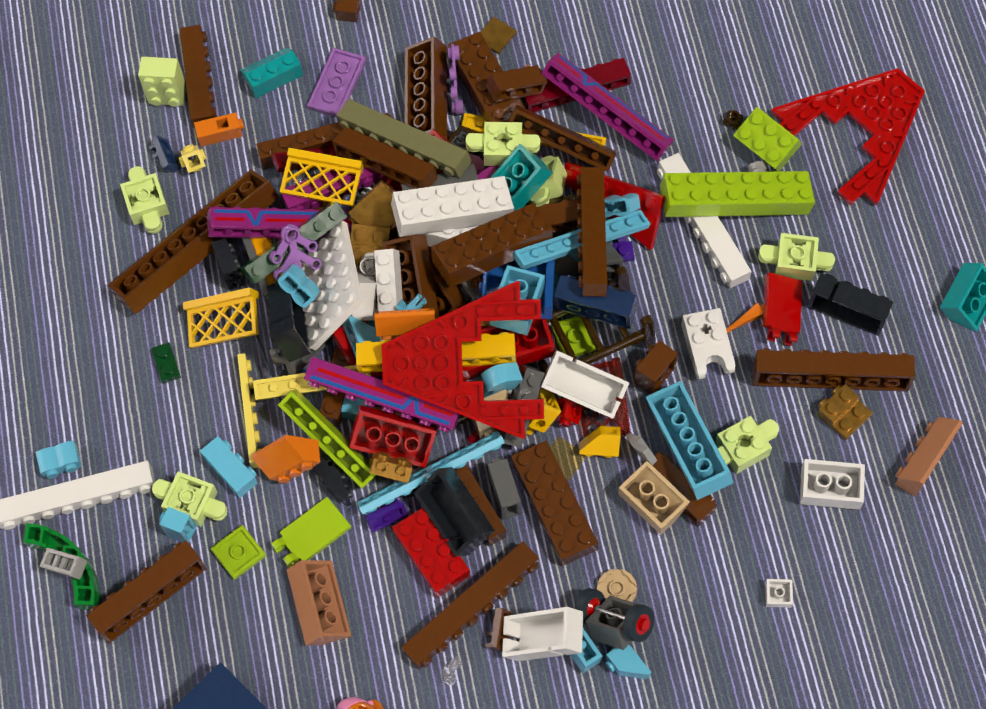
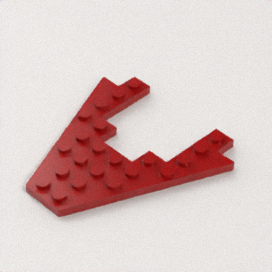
[771,68,925,206]
[381,281,544,439]

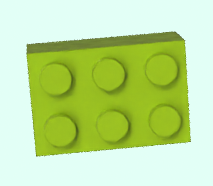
[733,107,802,172]

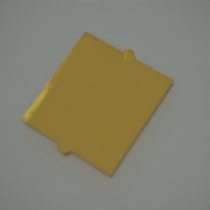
[550,436,587,480]

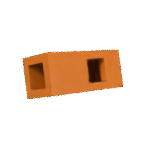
[194,112,245,147]

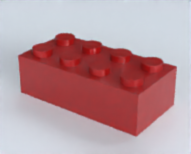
[349,405,437,468]
[392,508,471,598]

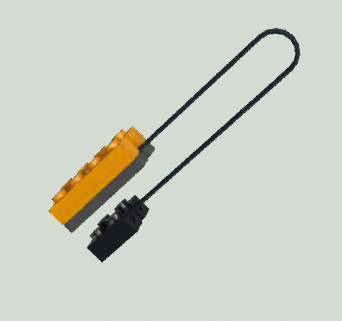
[211,237,314,419]

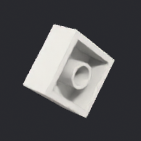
[765,579,793,608]

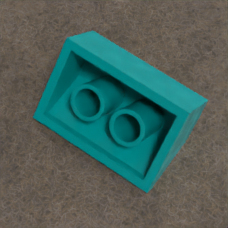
[240,47,303,98]
[491,144,553,211]
[940,263,986,332]

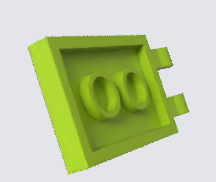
[271,497,351,568]

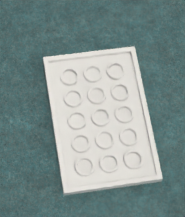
[301,221,363,351]

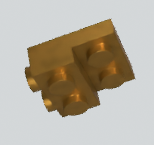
[350,223,390,267]
[817,384,873,441]
[368,452,413,483]

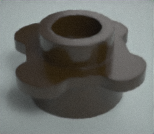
[723,110,744,130]

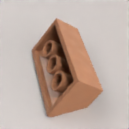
[895,417,963,497]
[287,560,352,646]

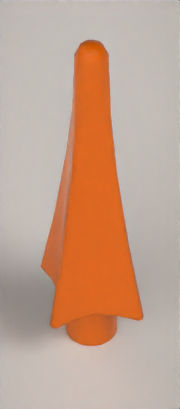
[726,302,764,333]

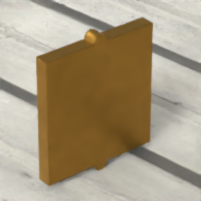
[481,17,517,54]

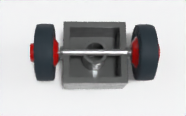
[574,588,654,650]

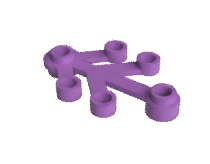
[448,44,463,115]
[269,224,322,281]

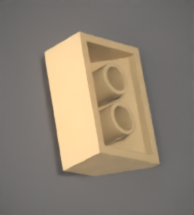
[618,461,690,535]

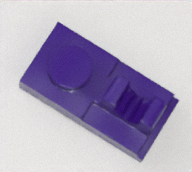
[365,498,408,533]

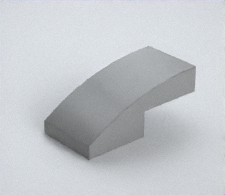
[627,433,657,466]

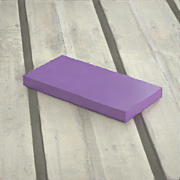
[307,47,367,118]

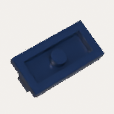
[149,135,180,172]

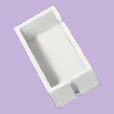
[541,350,629,419]
[502,607,583,661]

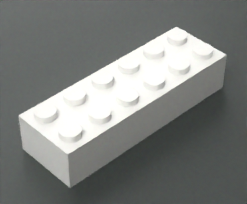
[391,176,514,237]

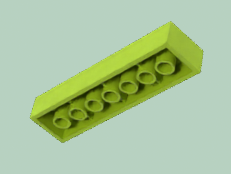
[659,171,815,217]

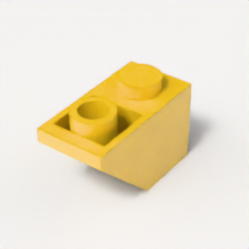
[579,426,621,458]

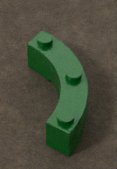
[23,523,101,610]

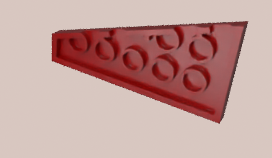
[564,162,665,250]

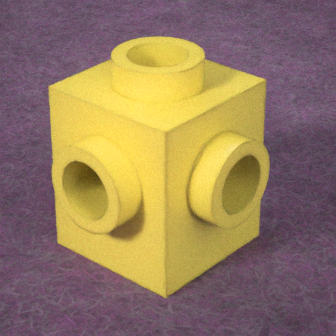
[179,144,206,173]

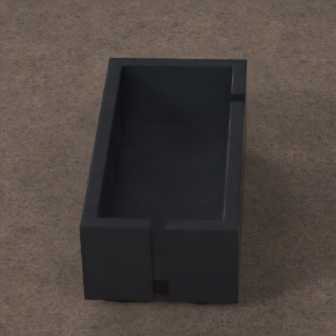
[807,273,893,336]
[266,282,310,362]
[414,467,495,557]

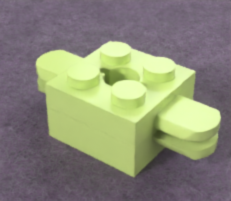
[465,122,541,166]
[527,156,567,207]
[120,166,170,234]
[758,233,835,281]
[715,416,779,474]
[152,471,227,527]

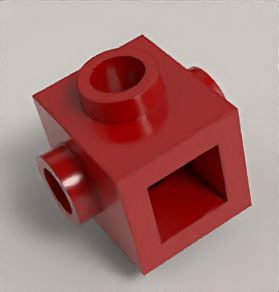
[555,398,583,427]

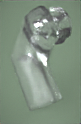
[442,656,463,685]

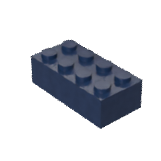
[554,275,637,329]

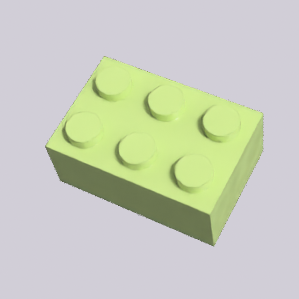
[138,57,187,107]

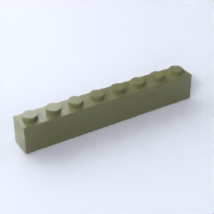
[336,99,472,179]

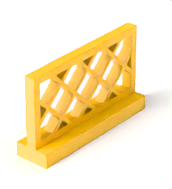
[280,148,364,207]
[183,288,259,348]

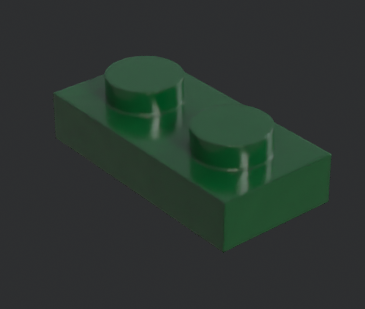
[151,342,181,384]

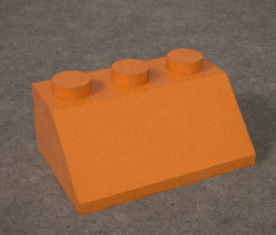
[374,308,435,340]
[252,435,320,483]

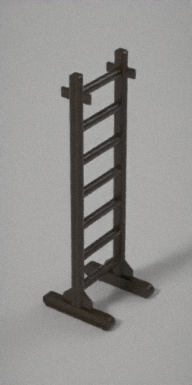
[456,266,656,426]

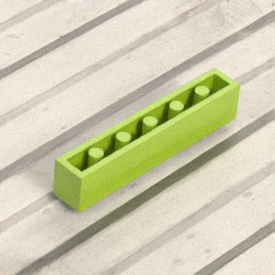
[278,389,376,489]

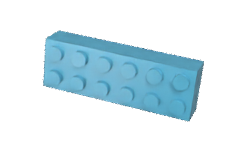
[646,381,733,500]

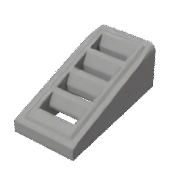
[39,548,87,579]

